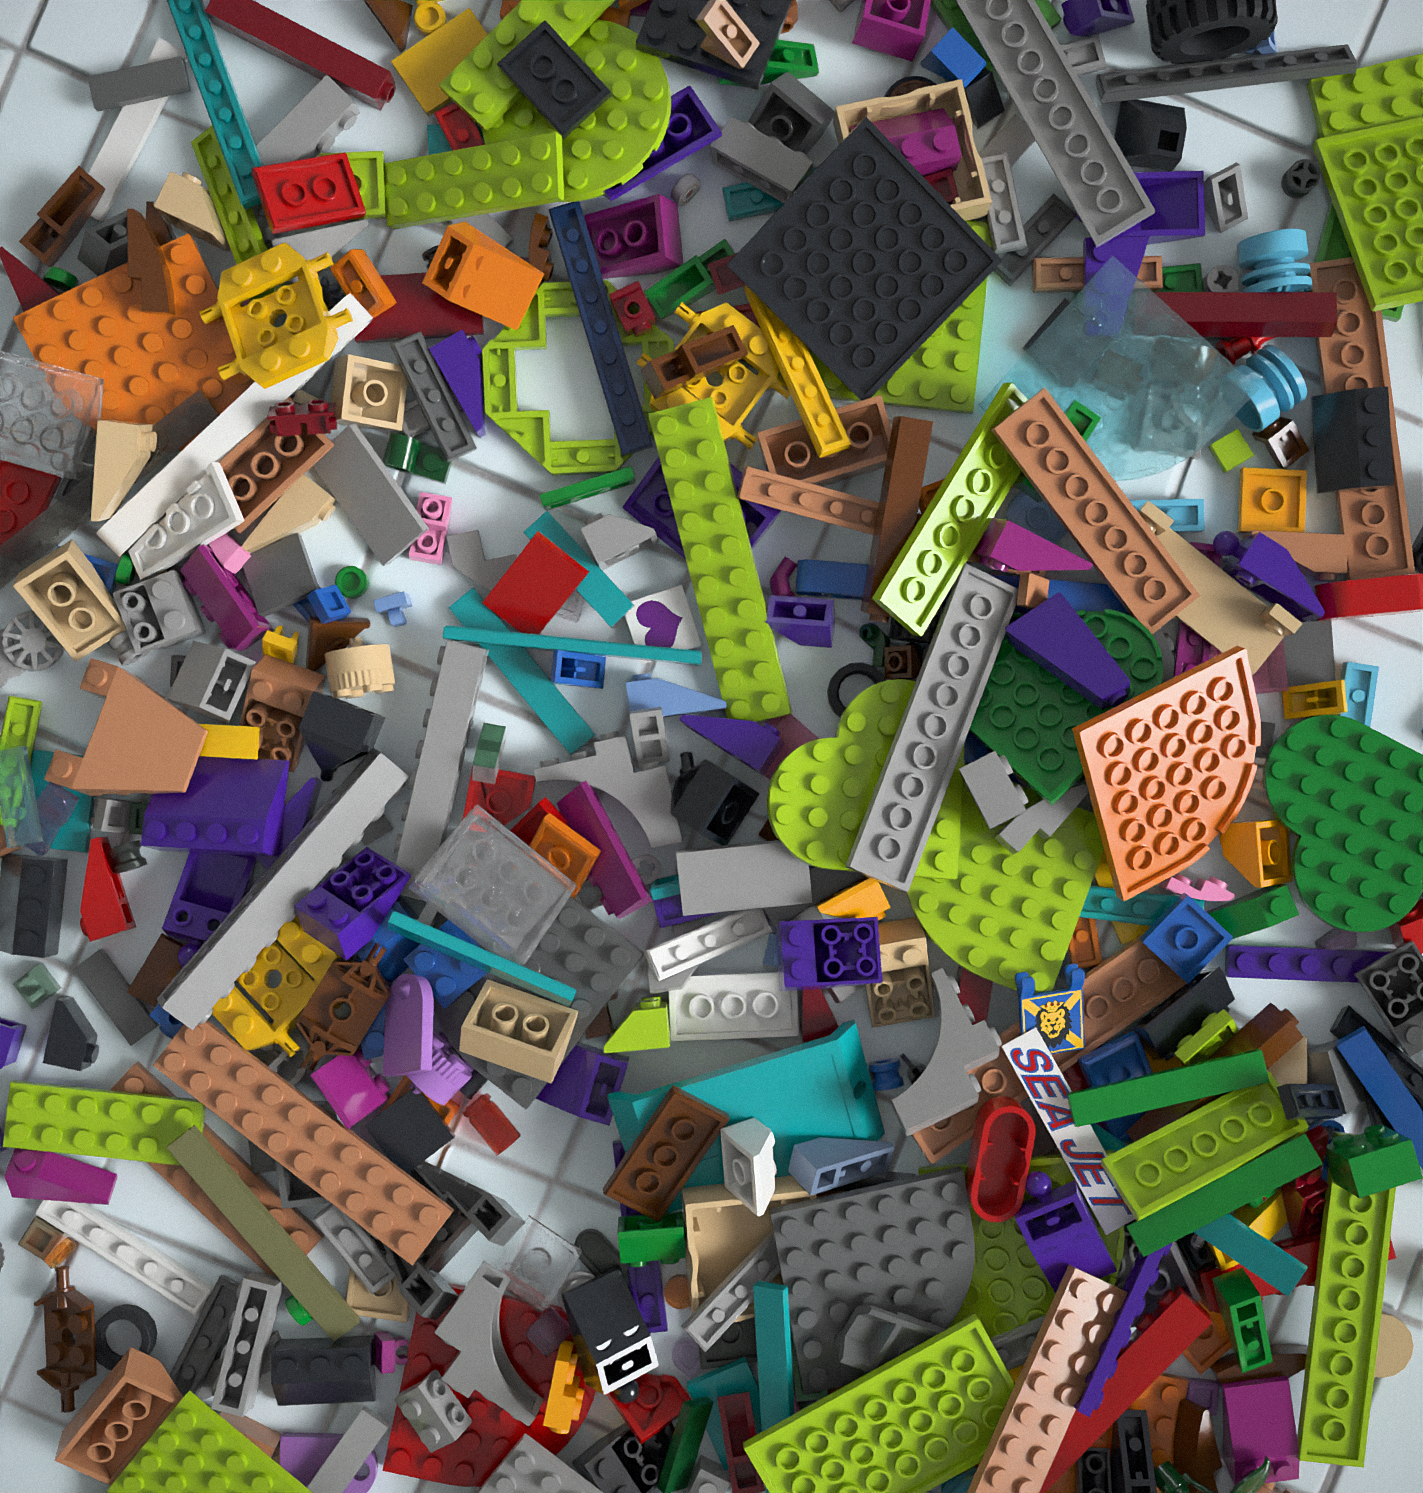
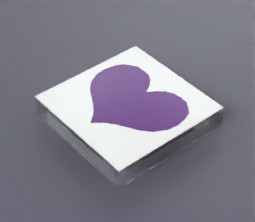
[625,585,702,666]

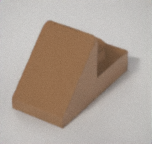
[695,0,760,69]

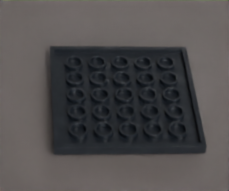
[726,117,1002,401]

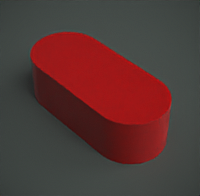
[1314,573,1423,621]
[965,1096,1036,1222]

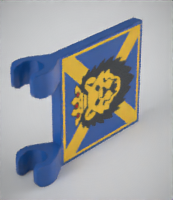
[1015,963,1085,1054]

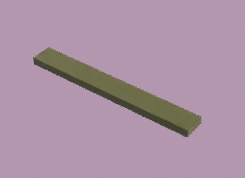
[166,1125,361,1342]

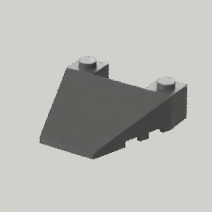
[383,1161,525,1321]

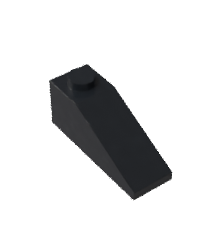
[1111,1410,1157,1493]

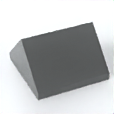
[1307,1039,1366,1114]

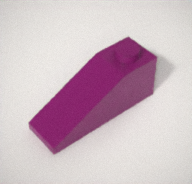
[4,1148,118,1205]

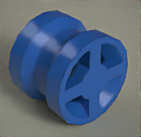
[868,1058,904,1091]

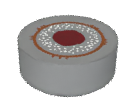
[671,173,701,206]

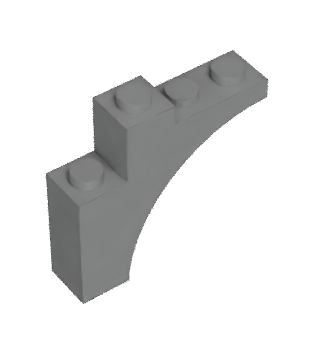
[534,731,683,849]
[891,968,1002,1137]
[434,1261,544,1426]

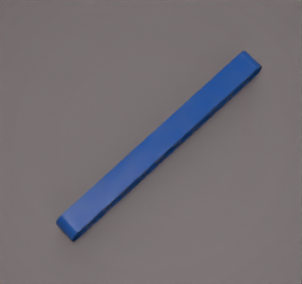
[795,559,1131,616]

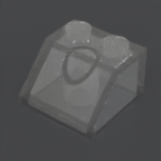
[494,1215,582,1313]

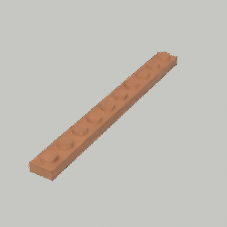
[737,466,1047,578]

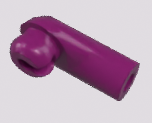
[769,557,797,597]

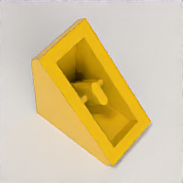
[1282,680,1347,720]

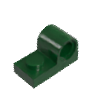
[382,433,453,484]

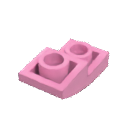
[409,492,452,565]
[1158,874,1235,901]

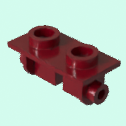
[267,399,338,437]

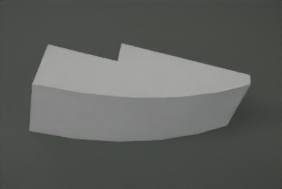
[993,784,1089,855]

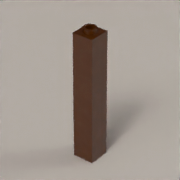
[860,416,933,623]
[1126,1002,1303,1142]

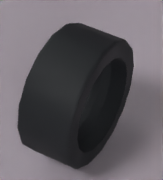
[827,662,886,717]
[95,1304,158,1371]

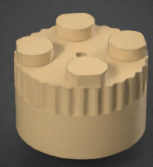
[325,637,395,699]

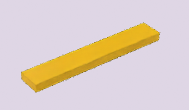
[744,285,851,458]

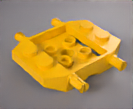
[199,242,353,389]
[636,302,791,450]
[212,915,345,1057]

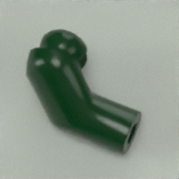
[859,623,890,667]

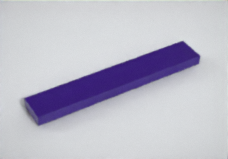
[612,1141,668,1333]

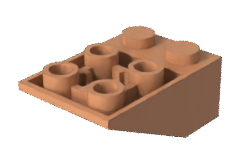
[239,654,326,772]

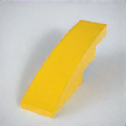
[199,724,260,759]

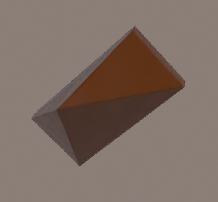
[363,0,413,53]

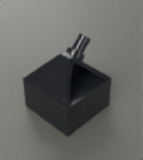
[299,691,386,782]
[670,752,760,846]

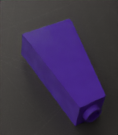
[1005,592,1130,710]

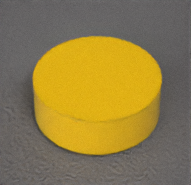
[414,1,447,36]

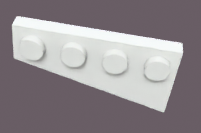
[128,462,245,580]

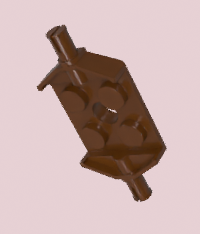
[296,942,392,1071]
[34,1266,97,1413]

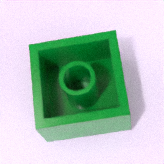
[1325,1125,1423,1198]

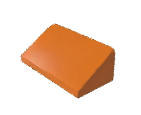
[329,249,396,318]

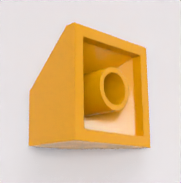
[1219,819,1292,888]
[815,876,890,921]

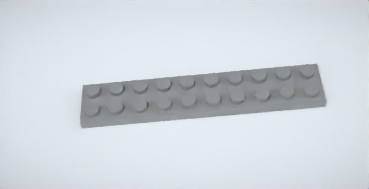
[955,0,1155,247]
[845,563,1018,892]

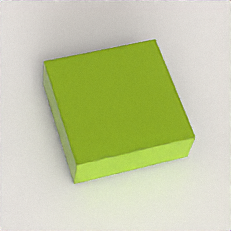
[1208,429,1254,473]

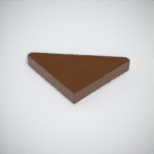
[306,617,370,671]

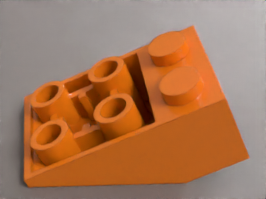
[422,222,544,330]

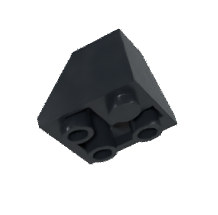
[1114,99,1187,172]

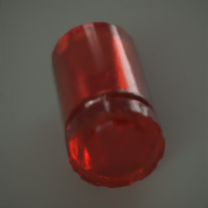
[462,1093,521,1156]

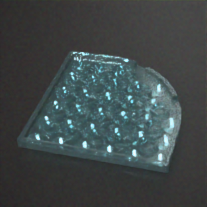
[978,256,1259,481]

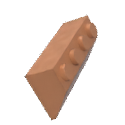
[757,395,892,487]
[219,397,335,533]
[54,1347,183,1486]

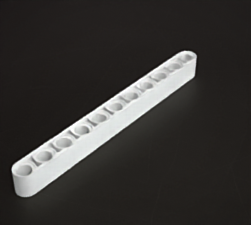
[96,293,373,557]

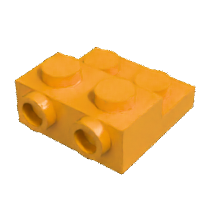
[543,1340,584,1434]

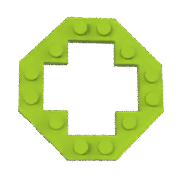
[482,280,674,476]

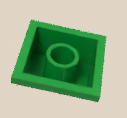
[617,1211,686,1267]

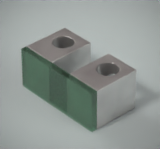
[472,723,506,784]

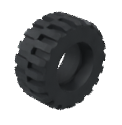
[1146,0,1278,64]

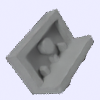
[394,1369,472,1453]

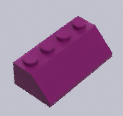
[556,780,653,919]

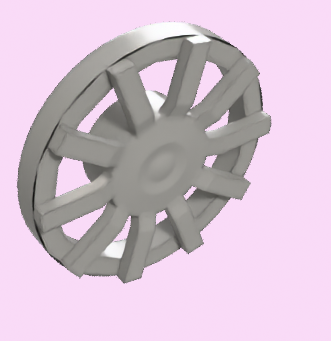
[2,611,65,671]

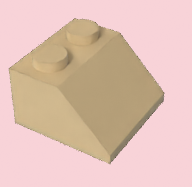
[153,171,231,252]
[330,354,408,431]

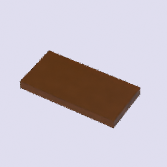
[602,1085,729,1222]

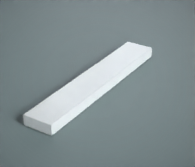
[88,38,188,223]
[34,1200,214,1317]

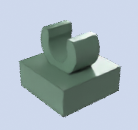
[13,963,62,1009]

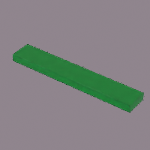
[1066,1048,1269,1127]
[1126,1134,1323,1257]

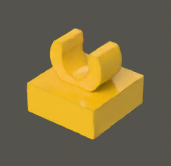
[262,625,299,664]

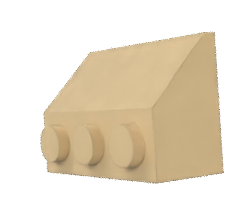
[459,979,578,1083]

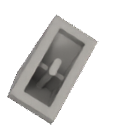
[1204,162,1249,233]

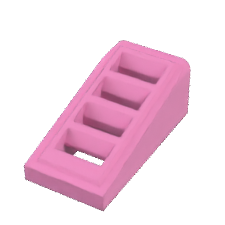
[209,533,251,574]

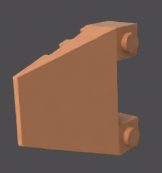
[44,658,208,796]

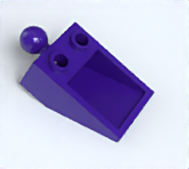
[1075,171,1205,245]
[1213,531,1325,622]
[162,852,257,967]
[1015,1171,1117,1294]

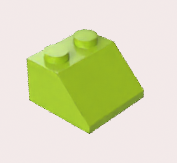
[604,996,671,1053]

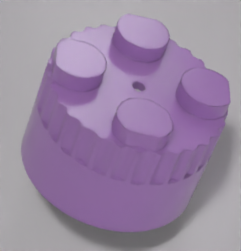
[407,1031,474,1105]

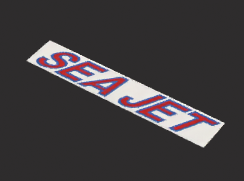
[1002,1027,1135,1235]

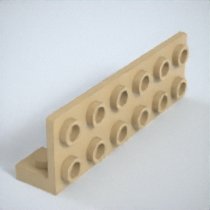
[1137,500,1302,675]

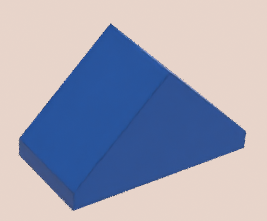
[920,27,987,88]
[551,650,606,689]

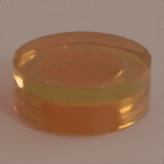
[43,1237,76,1269]
[664,1274,689,1309]

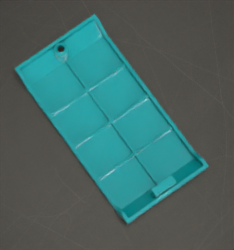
[607,1019,885,1213]

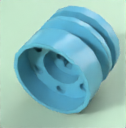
[1237,229,1313,292]
[1219,344,1307,432]

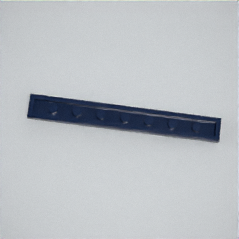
[548,201,653,456]

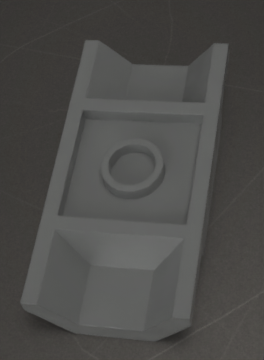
[838,1305,947,1372]

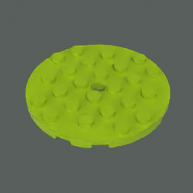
[482,19,671,202]

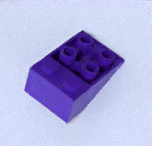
[294,846,411,960]
[776,917,883,991]
[536,1042,630,1126]

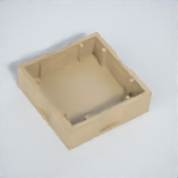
[833,79,992,221]
[681,1176,817,1323]

